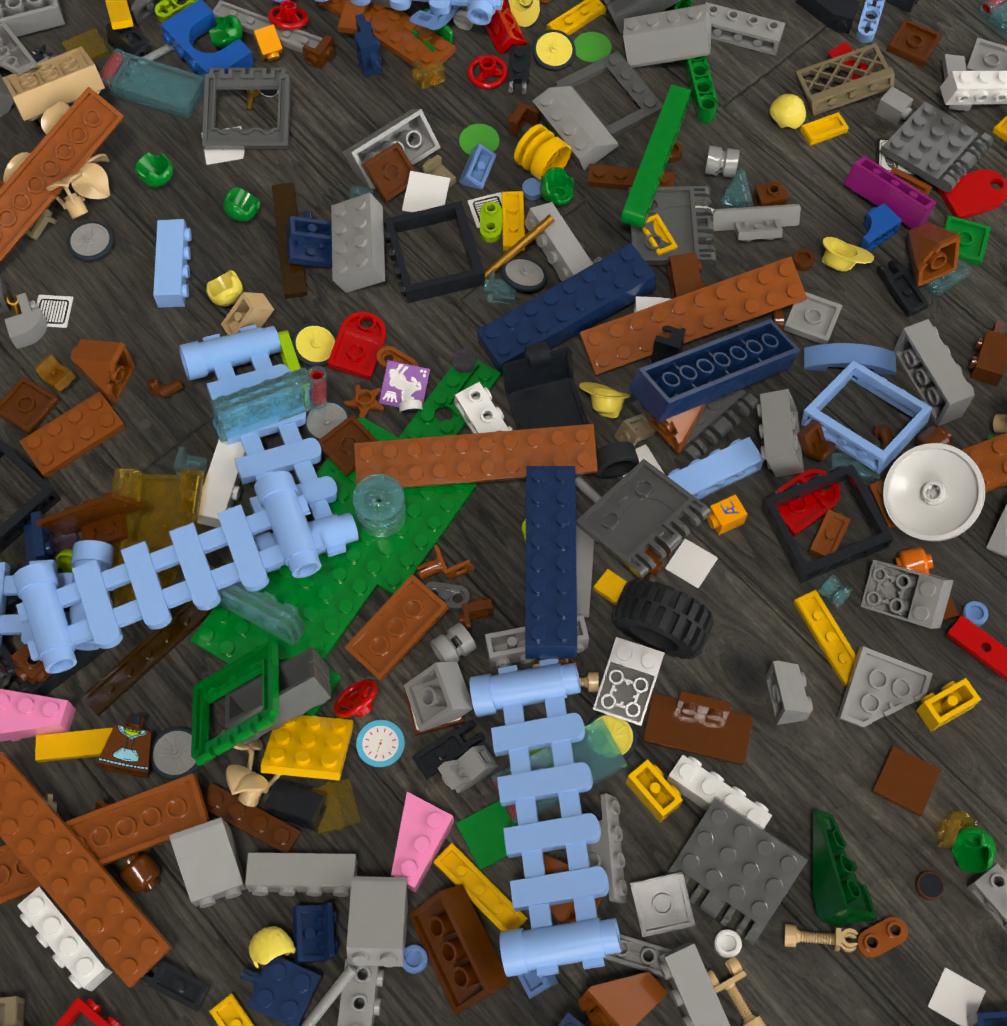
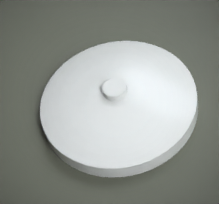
[883,443,985,542]

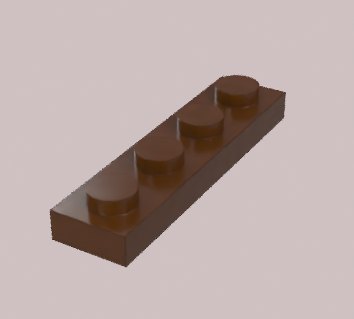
[587,164,675,190]
[203,783,302,853]

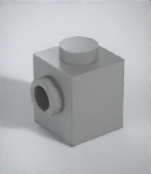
[876,86,913,126]

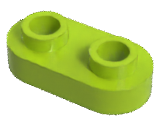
[480,201,502,243]

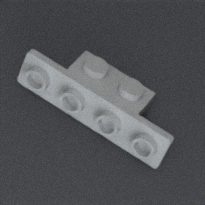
[712,204,801,242]
[587,793,628,904]

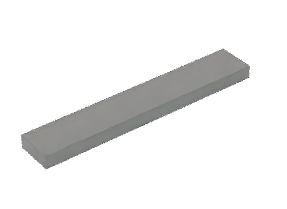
[213,0,323,54]

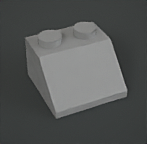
[765,661,813,725]
[404,662,474,731]

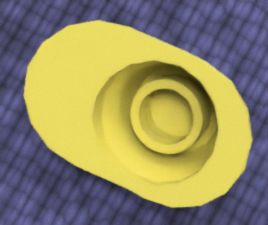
[508,0,540,27]
[822,237,874,271]
[579,382,630,418]

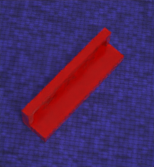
[485,0,528,54]

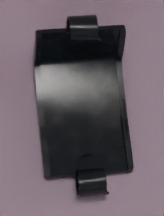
[503,341,599,478]

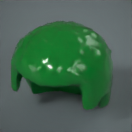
[209,14,243,49]
[134,152,173,188]
[540,167,574,206]
[223,187,261,222]
[951,826,996,874]

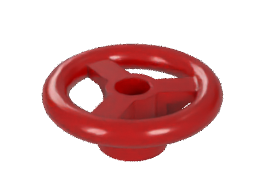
[267,1,309,30]
[467,55,508,89]
[333,679,378,718]

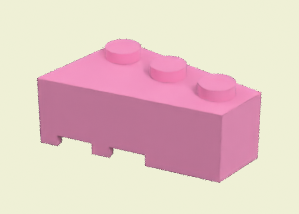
[0,689,76,742]
[391,792,454,893]

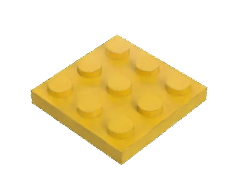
[261,715,353,781]

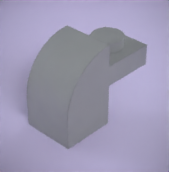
[4,293,47,349]
[438,745,498,793]

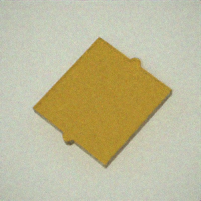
[62,28,110,61]
[310,778,361,835]

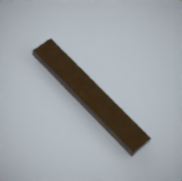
[272,182,307,299]
[81,600,211,716]

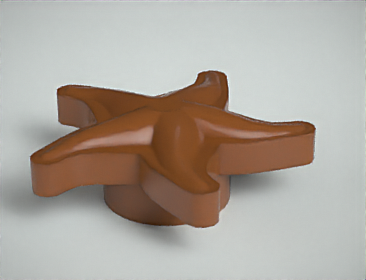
[344,385,384,418]

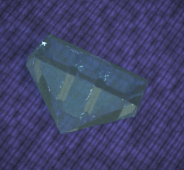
[720,168,753,208]

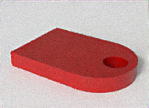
[936,169,1007,219]
[327,312,386,381]
[763,469,840,538]

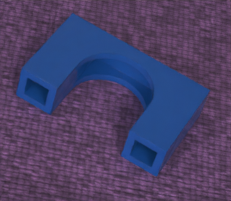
[161,0,254,84]

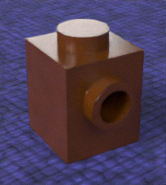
[752,181,788,207]

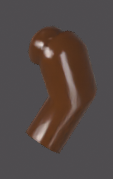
[147,378,184,398]
[874,424,894,450]

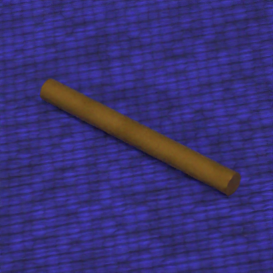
[484,214,555,280]

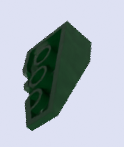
[813,809,877,926]

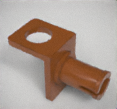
[416,544,475,581]

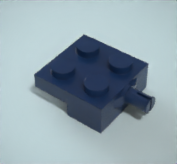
[354,14,383,77]
[286,210,332,268]
[240,956,322,1026]

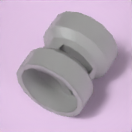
[453,6,474,30]

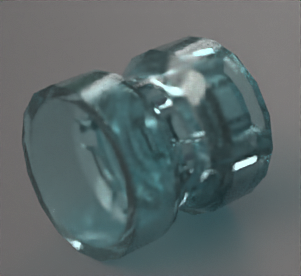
[818,574,853,609]

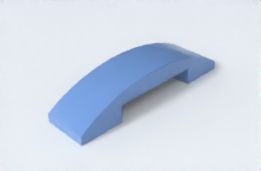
[410,5,460,30]
[803,343,896,375]

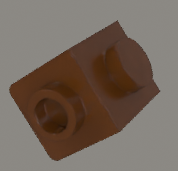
[302,35,335,69]
[507,102,540,137]
[797,420,837,461]
[458,598,493,634]

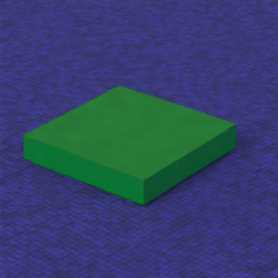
[944,215,991,266]
[456,801,517,871]

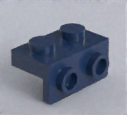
[23,511,54,565]
[293,902,338,963]

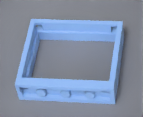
[801,360,932,474]

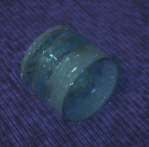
[353,474,407,537]

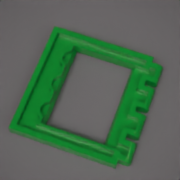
[191,639,280,766]

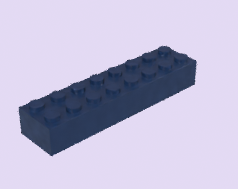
[476,243,656,377]
[629,319,800,423]
[525,466,577,659]

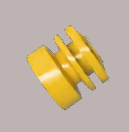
[514,124,572,181]

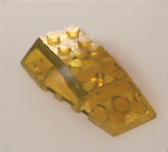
[110,468,205,608]

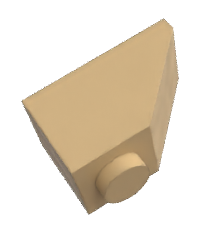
[221,292,274,335]

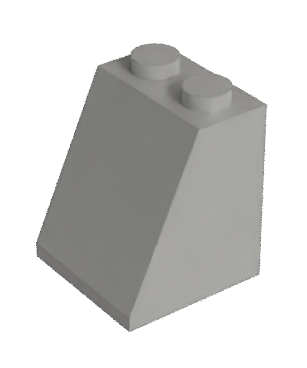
[169,817,247,908]
[346,876,408,967]

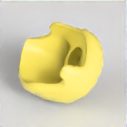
[769,94,806,129]
[206,270,243,307]
[249,926,296,968]

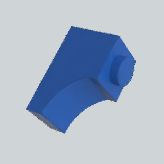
[859,203,902,252]

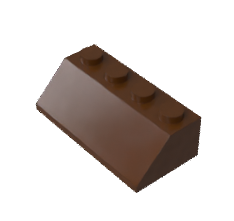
[408,884,511,1015]

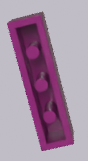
[844,156,937,229]

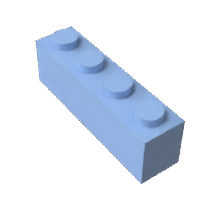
[153,219,192,308]
[668,437,764,500]

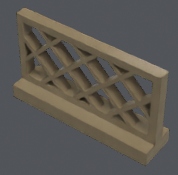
[796,43,895,116]

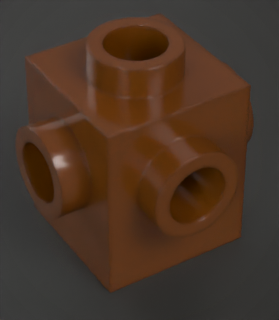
[11,644,51,685]

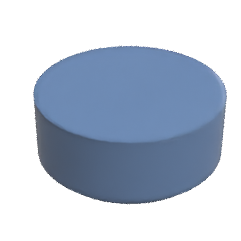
[522,178,542,200]
[961,601,988,627]
[403,945,428,974]

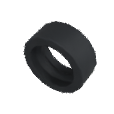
[596,441,639,479]

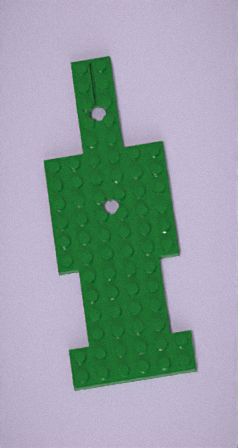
[190,352,501,716]

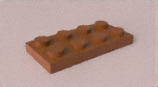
[19,391,126,479]
[344,574,449,682]

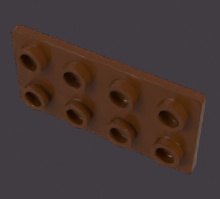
[36,492,145,544]
[643,691,753,765]

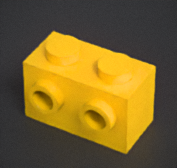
[916,678,981,732]
[626,759,683,823]

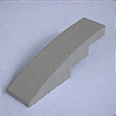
[576,525,594,617]

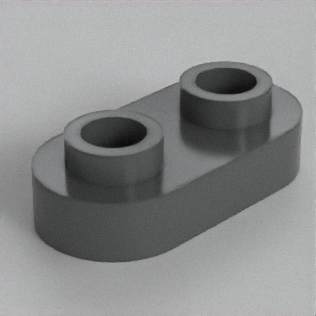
[425,581,470,612]

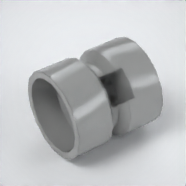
[705,146,740,178]
[430,622,477,662]

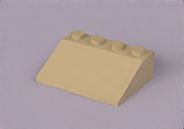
[2,46,105,121]

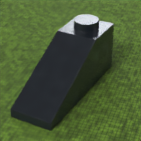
[796,0,860,34]

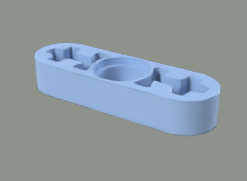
[856,0,885,43]

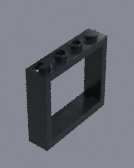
[384,201,485,303]
[0,440,61,553]
[762,464,894,583]
[0,595,108,696]

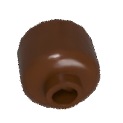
[916,425,952,446]
[120,853,161,893]

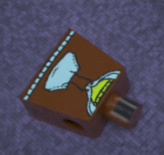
[98,714,151,779]

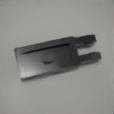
[508,45,531,95]
[877,259,929,317]
[412,720,485,780]
[141,960,211,1012]

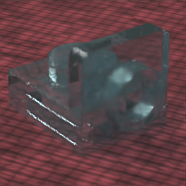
[484,271,517,305]

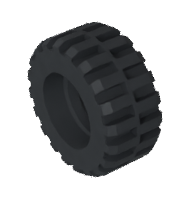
[611,578,714,659]

